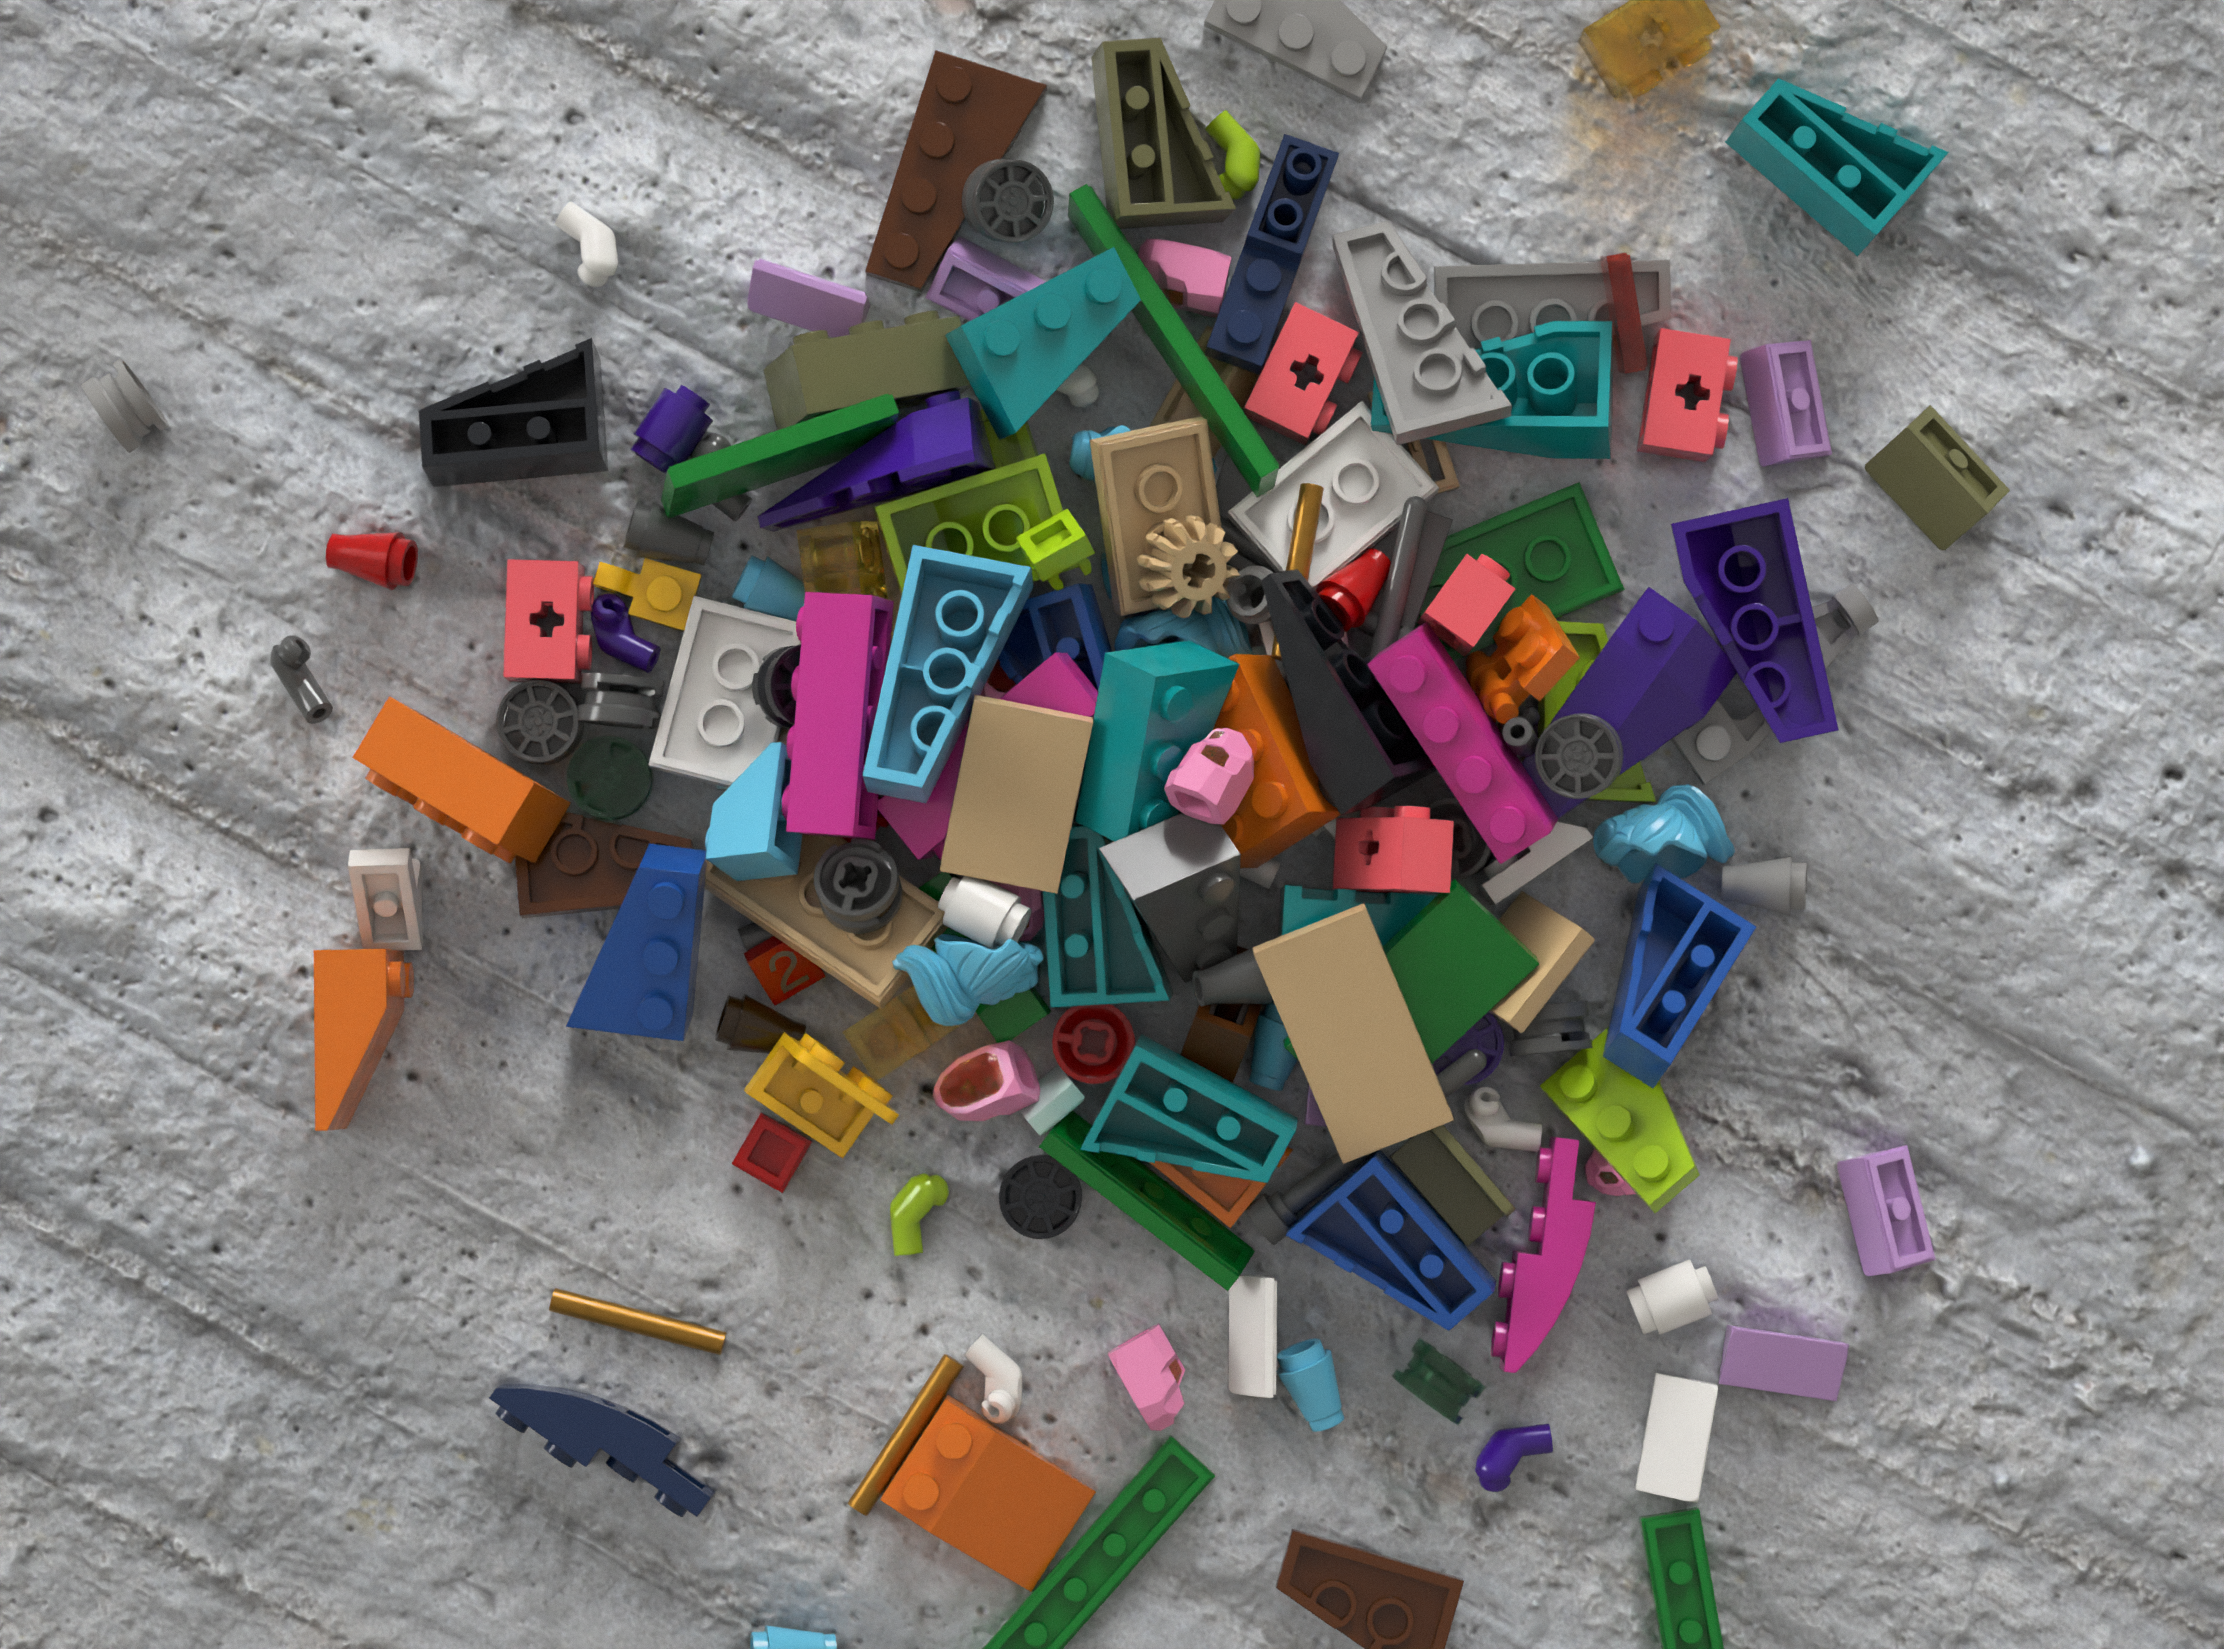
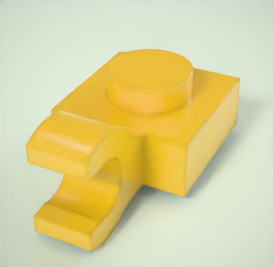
[593,558,702,632]

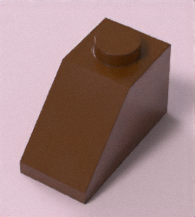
[1180,945,1262,1083]

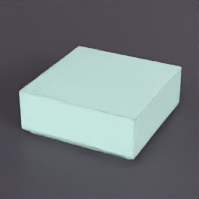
[1019,1065,1085,1136]

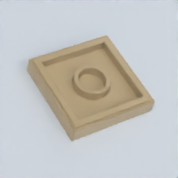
[1489,891,1595,1033]

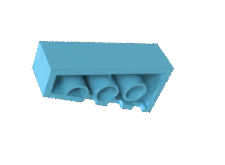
[863,545,1034,803]

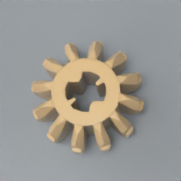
[1135,515,1240,618]

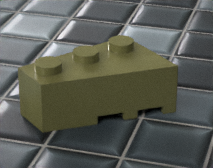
[1091,38,1236,229]
[763,311,971,430]

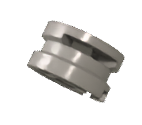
[81,358,169,453]

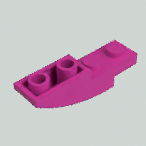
[1491,1136,1596,1373]

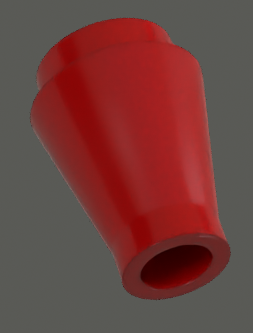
[325,532,418,590]
[1316,548,1391,632]

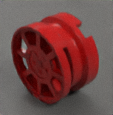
[1052,1004,1135,1084]

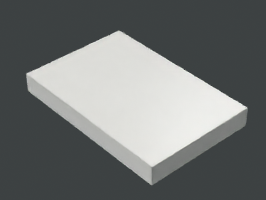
[1227,401,1439,591]
[648,596,801,788]

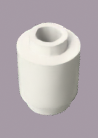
[938,876,1032,950]
[1626,1259,1719,1335]

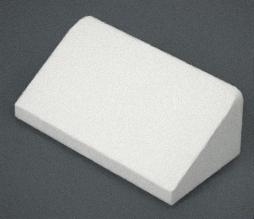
[1228,1275,1277,1398]
[1635,1373,1718,1503]

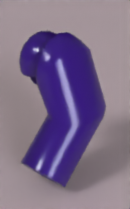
[590,593,661,673]
[1475,1423,1553,1492]

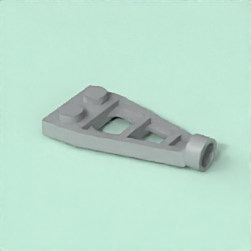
[1671,584,1879,785]

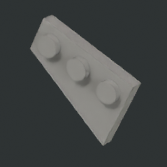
[1204,0,1387,103]

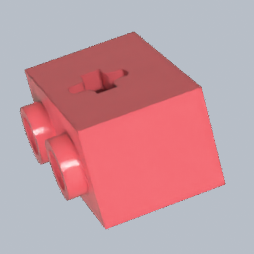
[1243,302,1363,446]
[1637,328,1738,462]
[1417,554,1515,657]
[503,559,594,684]
[1333,806,1454,893]

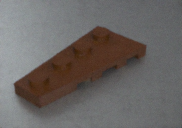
[865,50,1047,292]

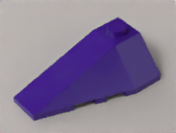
[757,391,995,532]
[1671,498,1839,743]
[1522,587,1737,819]

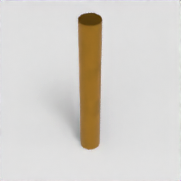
[1271,483,1324,661]
[549,1288,727,1355]
[848,1354,964,1516]

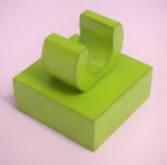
[1016,508,1095,591]

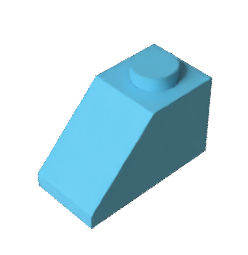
[705,742,803,881]

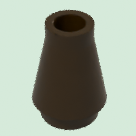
[715,994,806,1054]

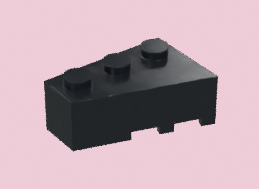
[418,338,608,487]

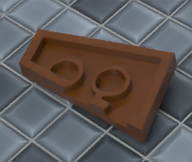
[515,812,694,918]
[1275,1529,1464,1649]

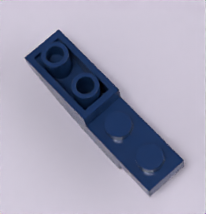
[1205,134,1339,375]
[489,1384,715,1517]

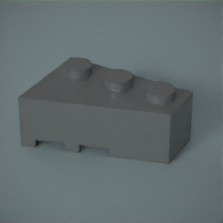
[1099,813,1241,983]

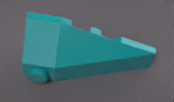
[1371,321,1613,459]

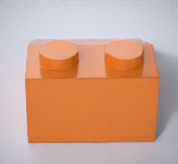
[314,949,414,1131]
[880,1394,1096,1592]

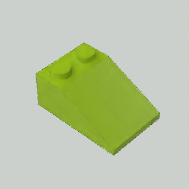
[873,453,1078,597]

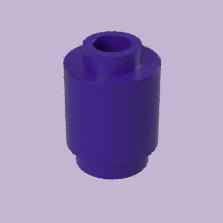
[630,385,713,474]

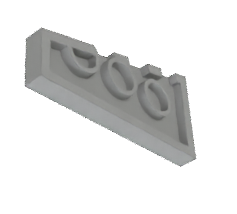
[1332,220,1512,445]
[1434,260,1671,349]

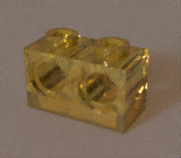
[796,521,893,635]

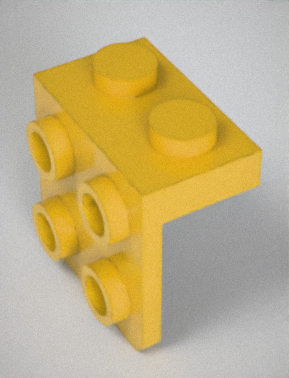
[744,1032,899,1159]

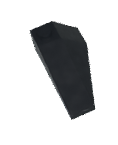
[1261,569,1437,815]

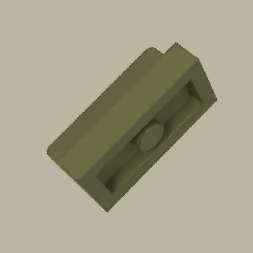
[1865,405,2010,550]
[1389,1125,1516,1247]

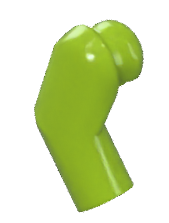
[1205,110,1260,200]
[890,1173,949,1256]

